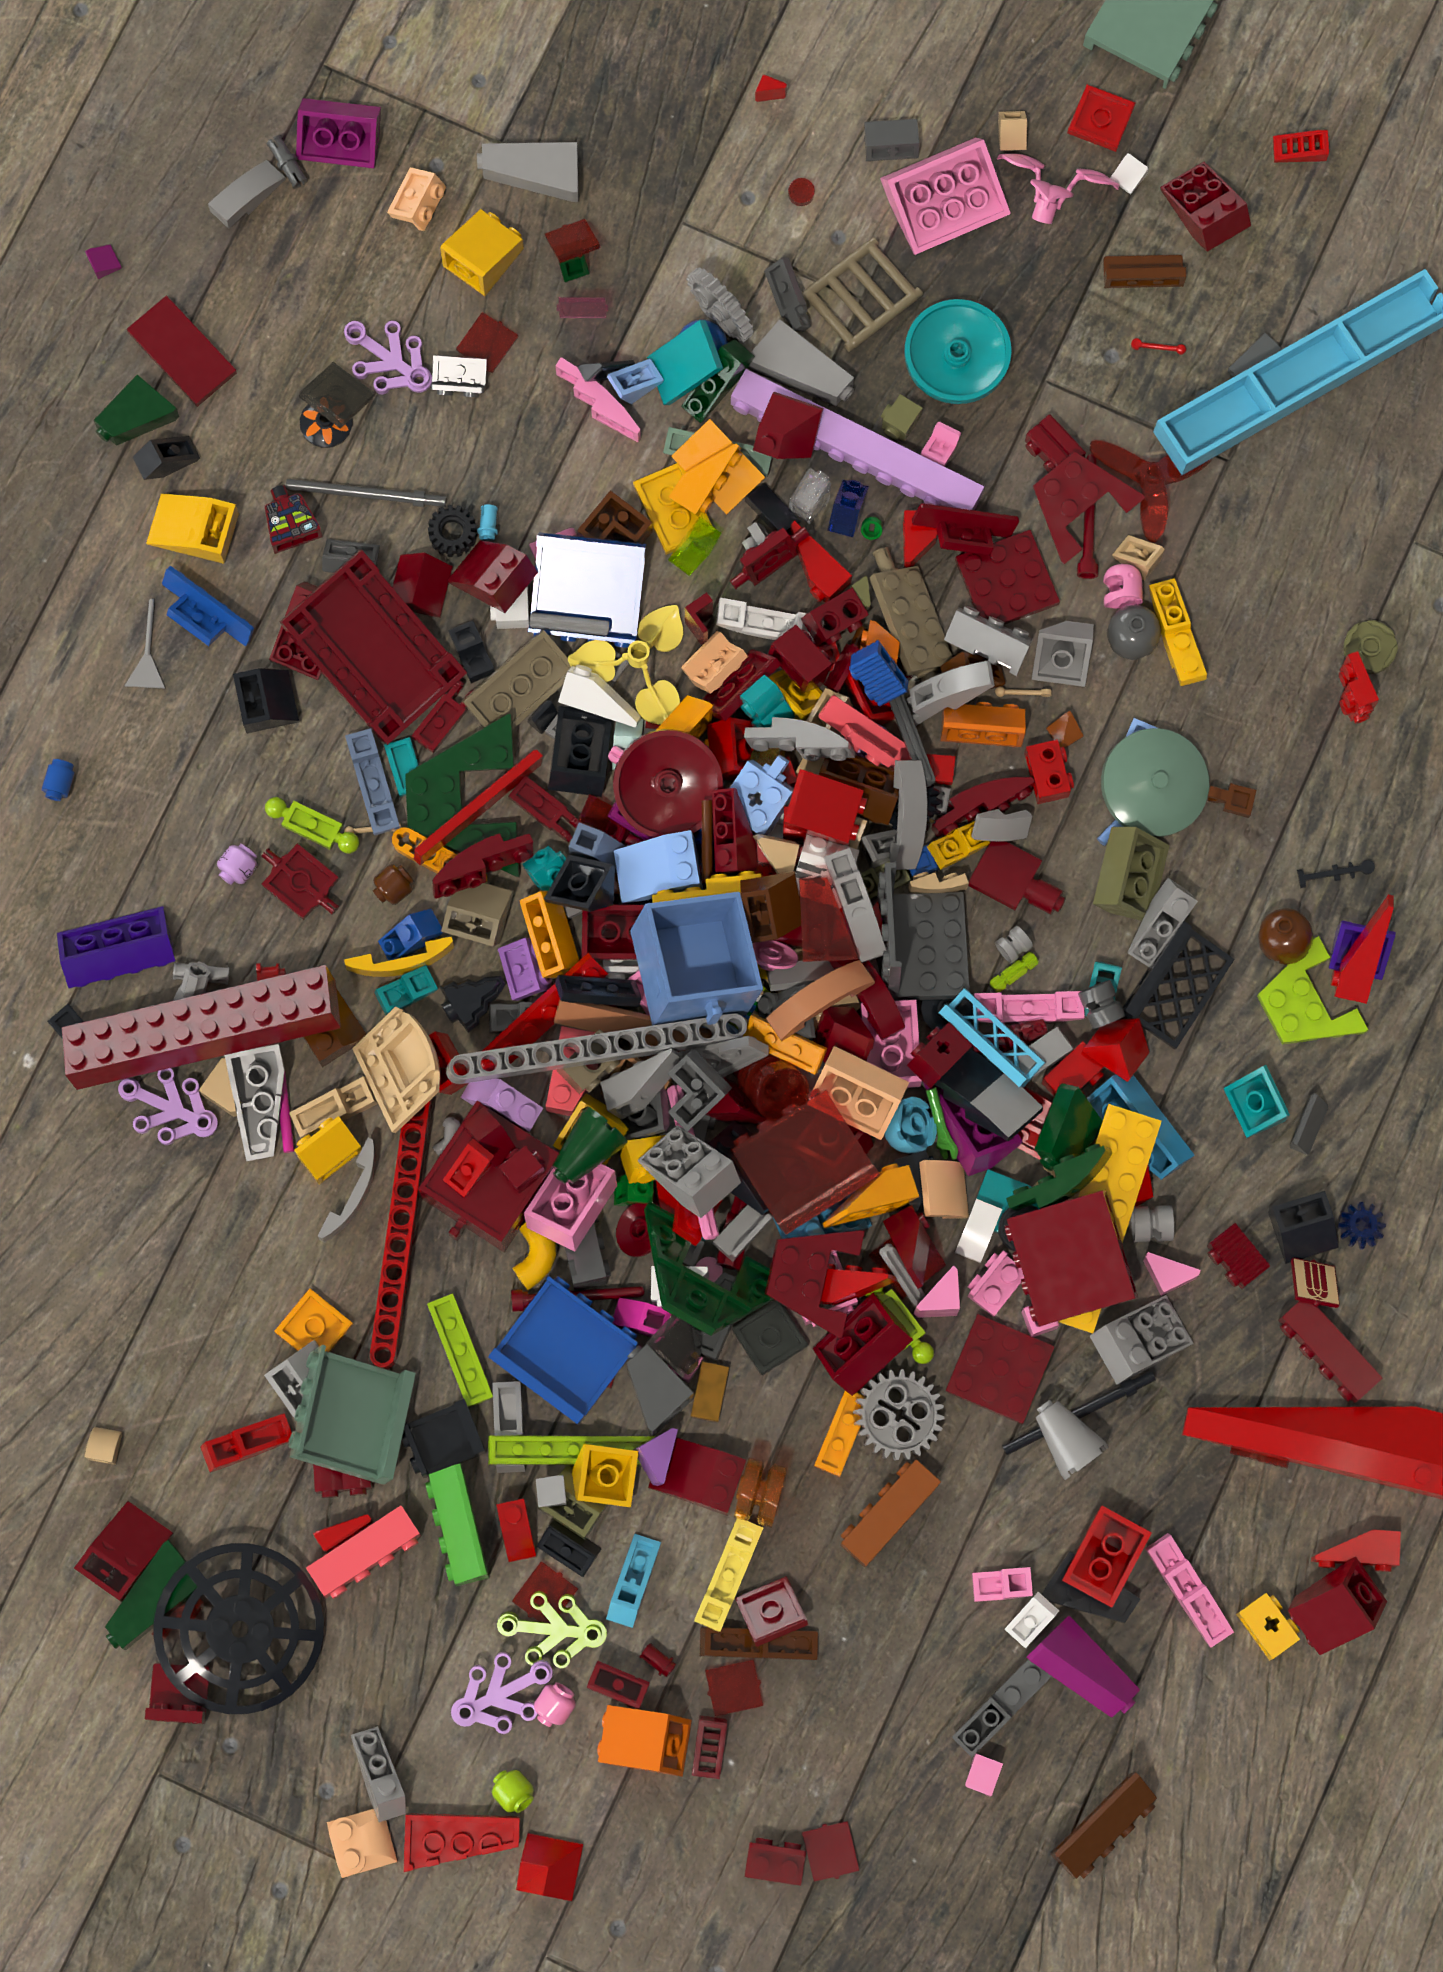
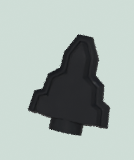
[440,976,506,1033]

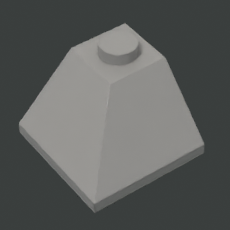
[1032,621,1094,687]

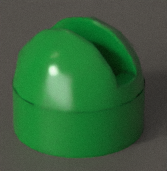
[861,516,883,540]

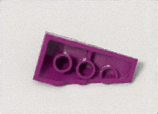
[923,1082,1022,1176]

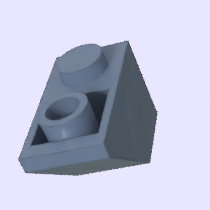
[569,822,626,873]

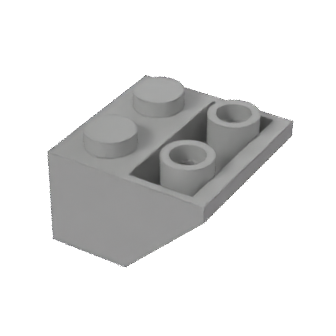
[264,1339,319,1417]

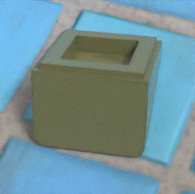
[850,576,871,611]

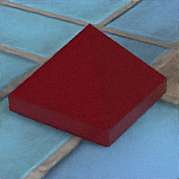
[605,818,630,843]

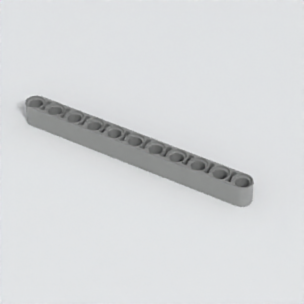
[446,1014,747,1084]

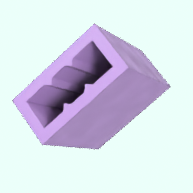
[461,1079,543,1132]

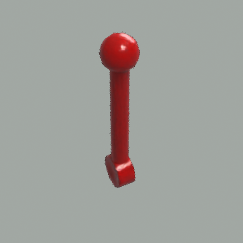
[1131,338,1186,355]

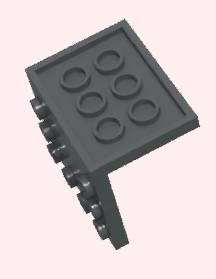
[877,862,969,1001]

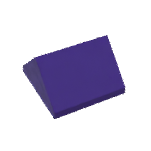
[1329,920,1396,980]

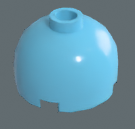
[884,1097,937,1153]

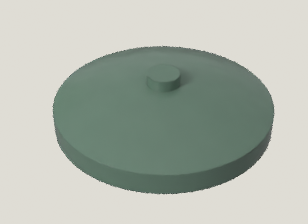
[1101,728,1209,837]

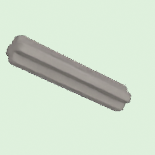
[529,612,610,636]
[880,1244,926,1306]

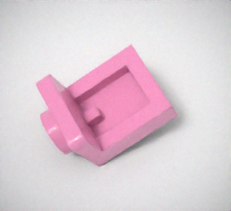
[921,422,961,467]

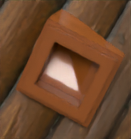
[1046,711,1083,748]

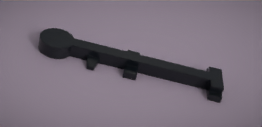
[1297,860,1375,889]

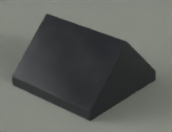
[544,855,615,912]

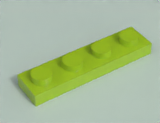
[427,1293,493,1408]

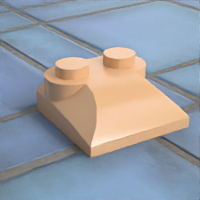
[327,1809,398,1878]

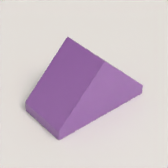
[633,1428,678,1486]

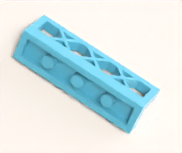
[939,988,1046,1087]

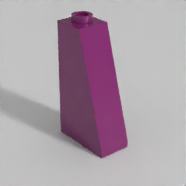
[1027,1616,1140,1718]

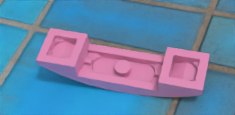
[973,991,1085,1024]

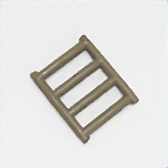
[802,237,923,352]

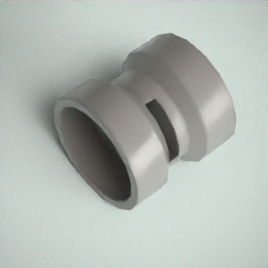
[995,926,1033,964]

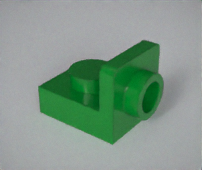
[614,1175,653,1206]

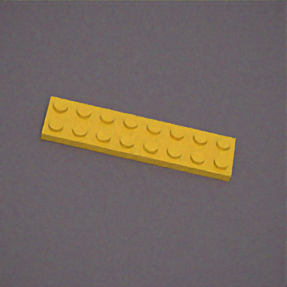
[1058,1104,1162,1333]

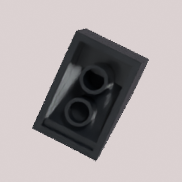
[548,706,612,797]
[707,1120,791,1215]

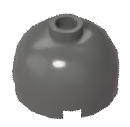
[1106,604,1161,660]

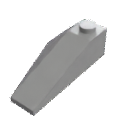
[224,1043,285,1161]

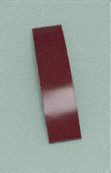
[822,938,905,1041]

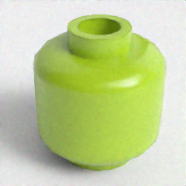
[492,1770,534,1813]

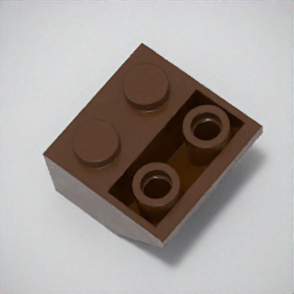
[740,871,804,943]

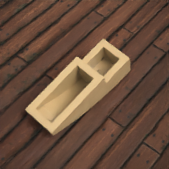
[289,1076,378,1138]

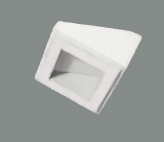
[1110,153,1148,195]

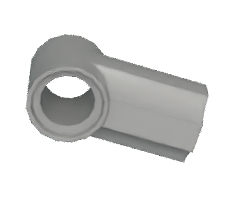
[173,962,211,1001]

